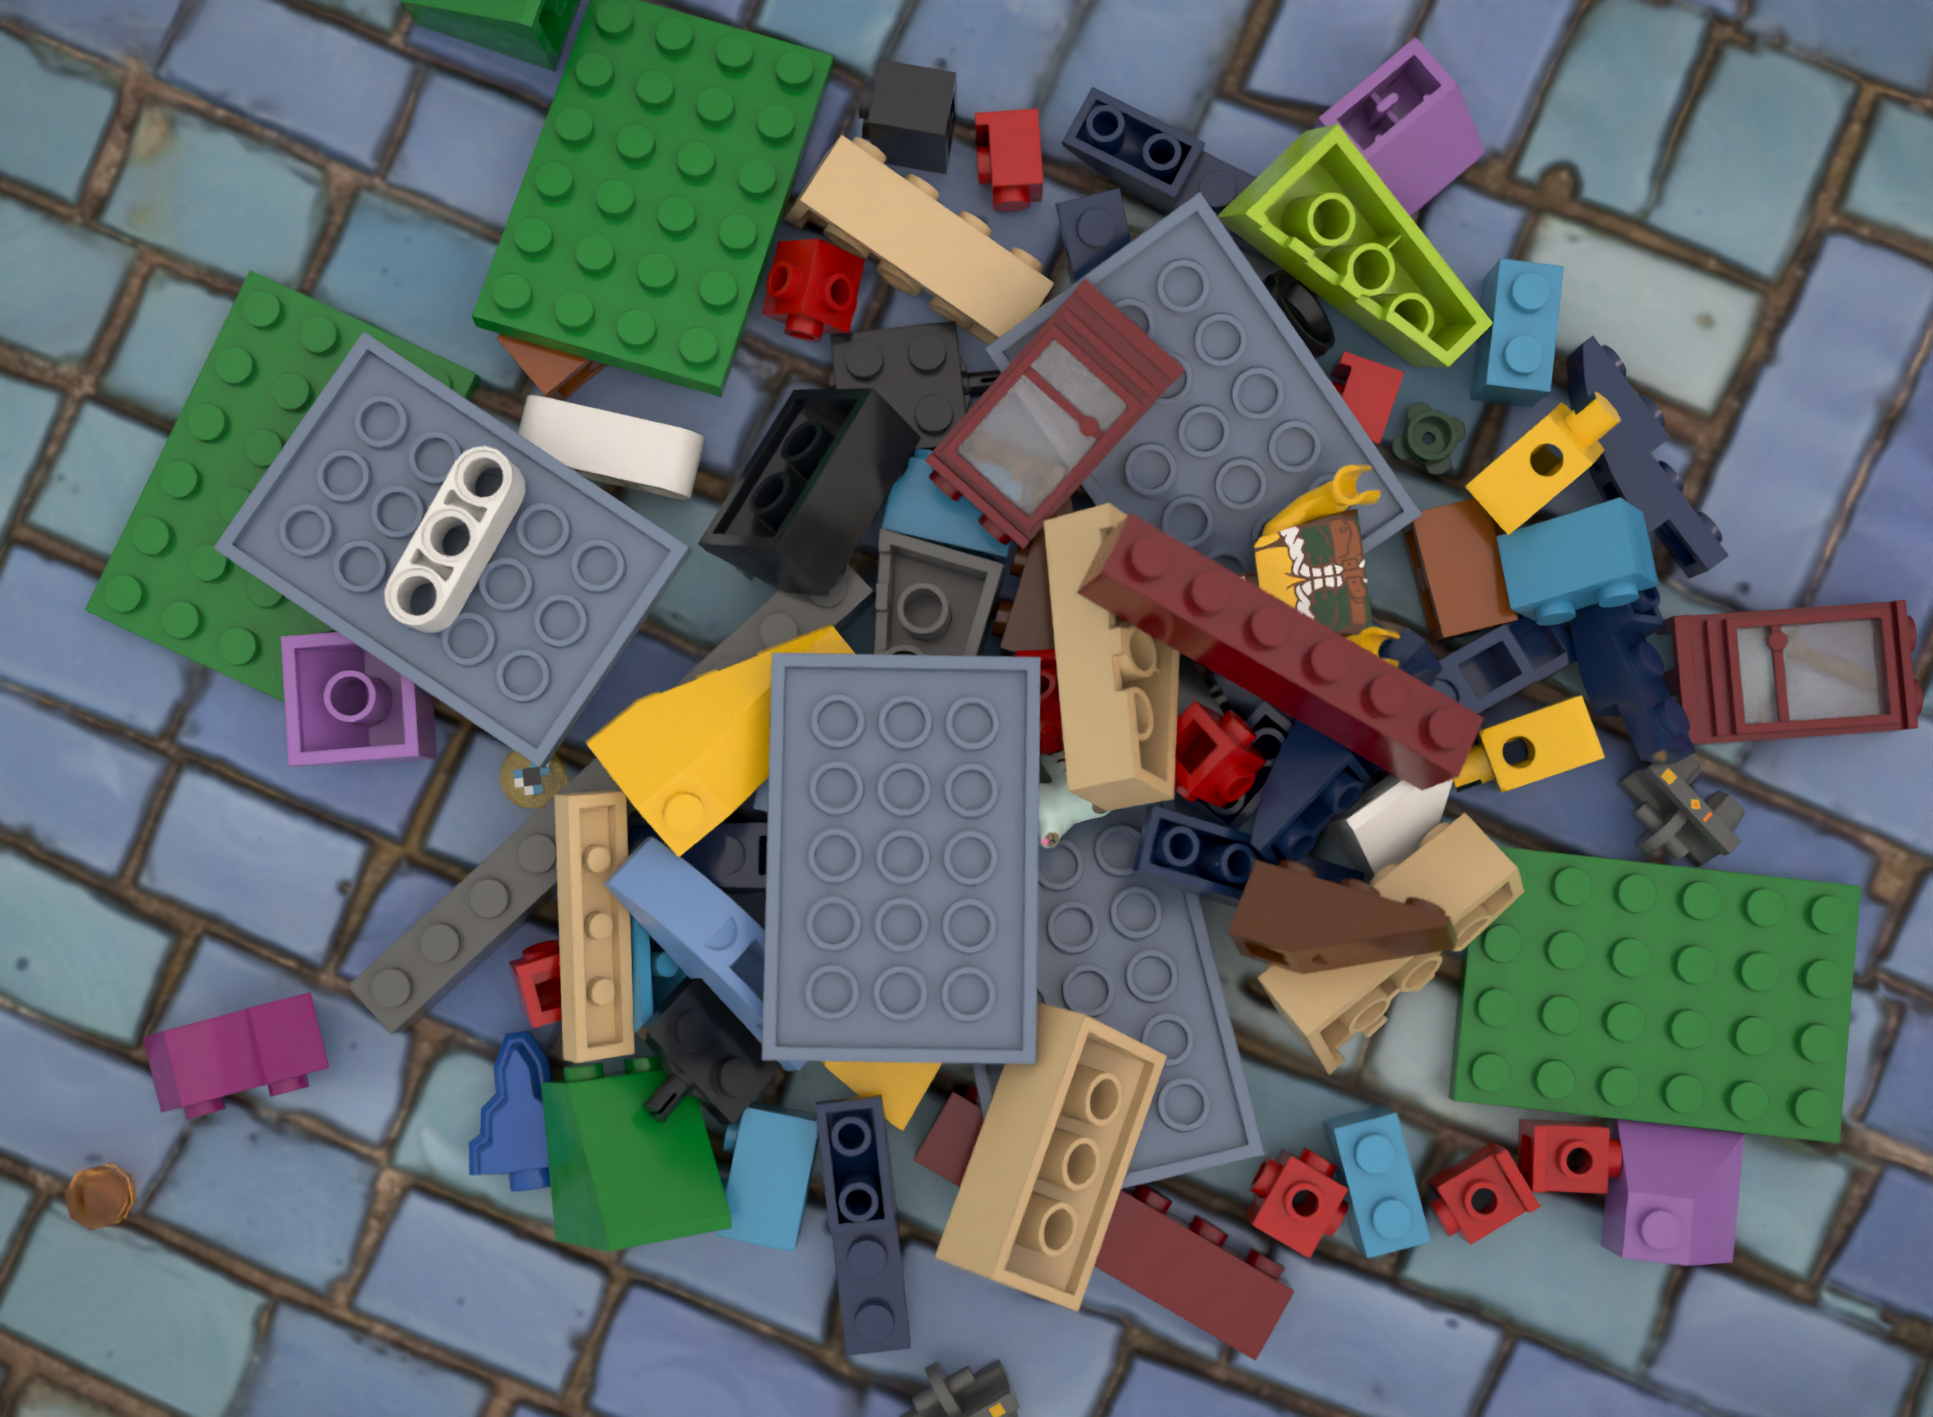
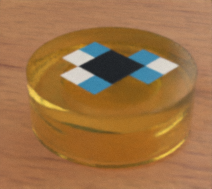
[500,750,568,809]

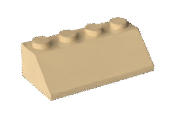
[935,1002,1167,1312]

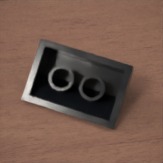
[698,388,922,596]

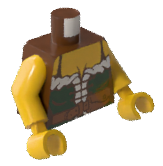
[1236,465,1400,667]

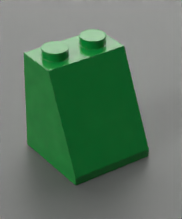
[401,0,581,72]
[541,1054,732,1251]

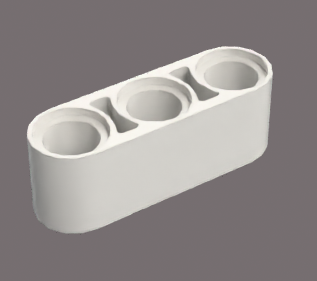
[518,395,705,500]
[385,446,526,633]

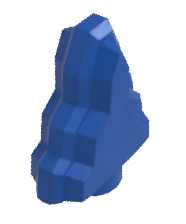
[469,1030,553,1192]

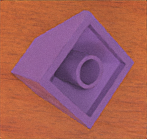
[1601,1118,1745,1266]

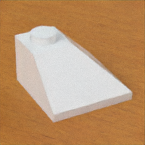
[1326,773,1453,884]

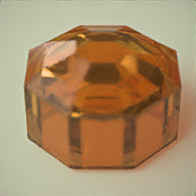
[65,1163,137,1230]

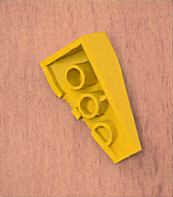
[586,624,855,857]

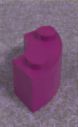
[143,992,329,1119]

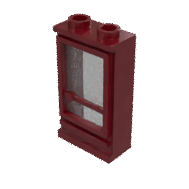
[925,278,1185,549]
[1656,600,1923,746]

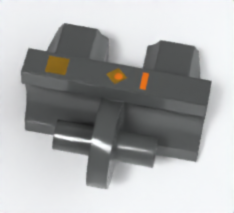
[1617,755,1745,868]
[899,1360,1020,1417]

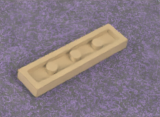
[554,790,635,1063]

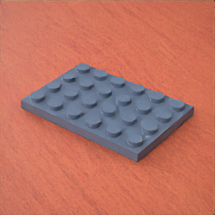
[985,192,1422,574]
[213,332,692,769]
[762,653,1041,1064]
[971,799,1265,1189]

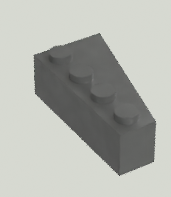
[873,528,1005,656]

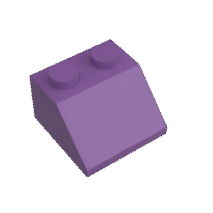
[281,632,437,767]

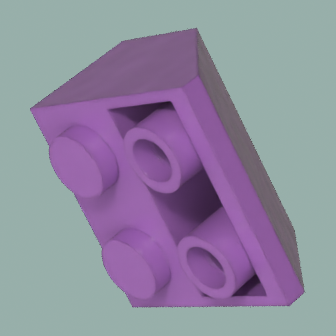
[1314,37,1486,217]

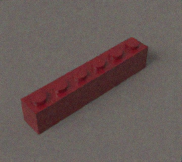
[1077,513,1484,791]
[914,1084,1295,1361]

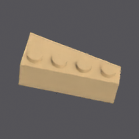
[784,135,1054,345]
[1044,503,1180,811]
[1258,813,1524,1075]

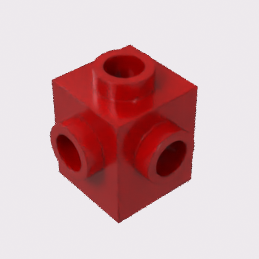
[762,238,865,342]
[1174,701,1267,808]
[1244,1147,1349,1259]

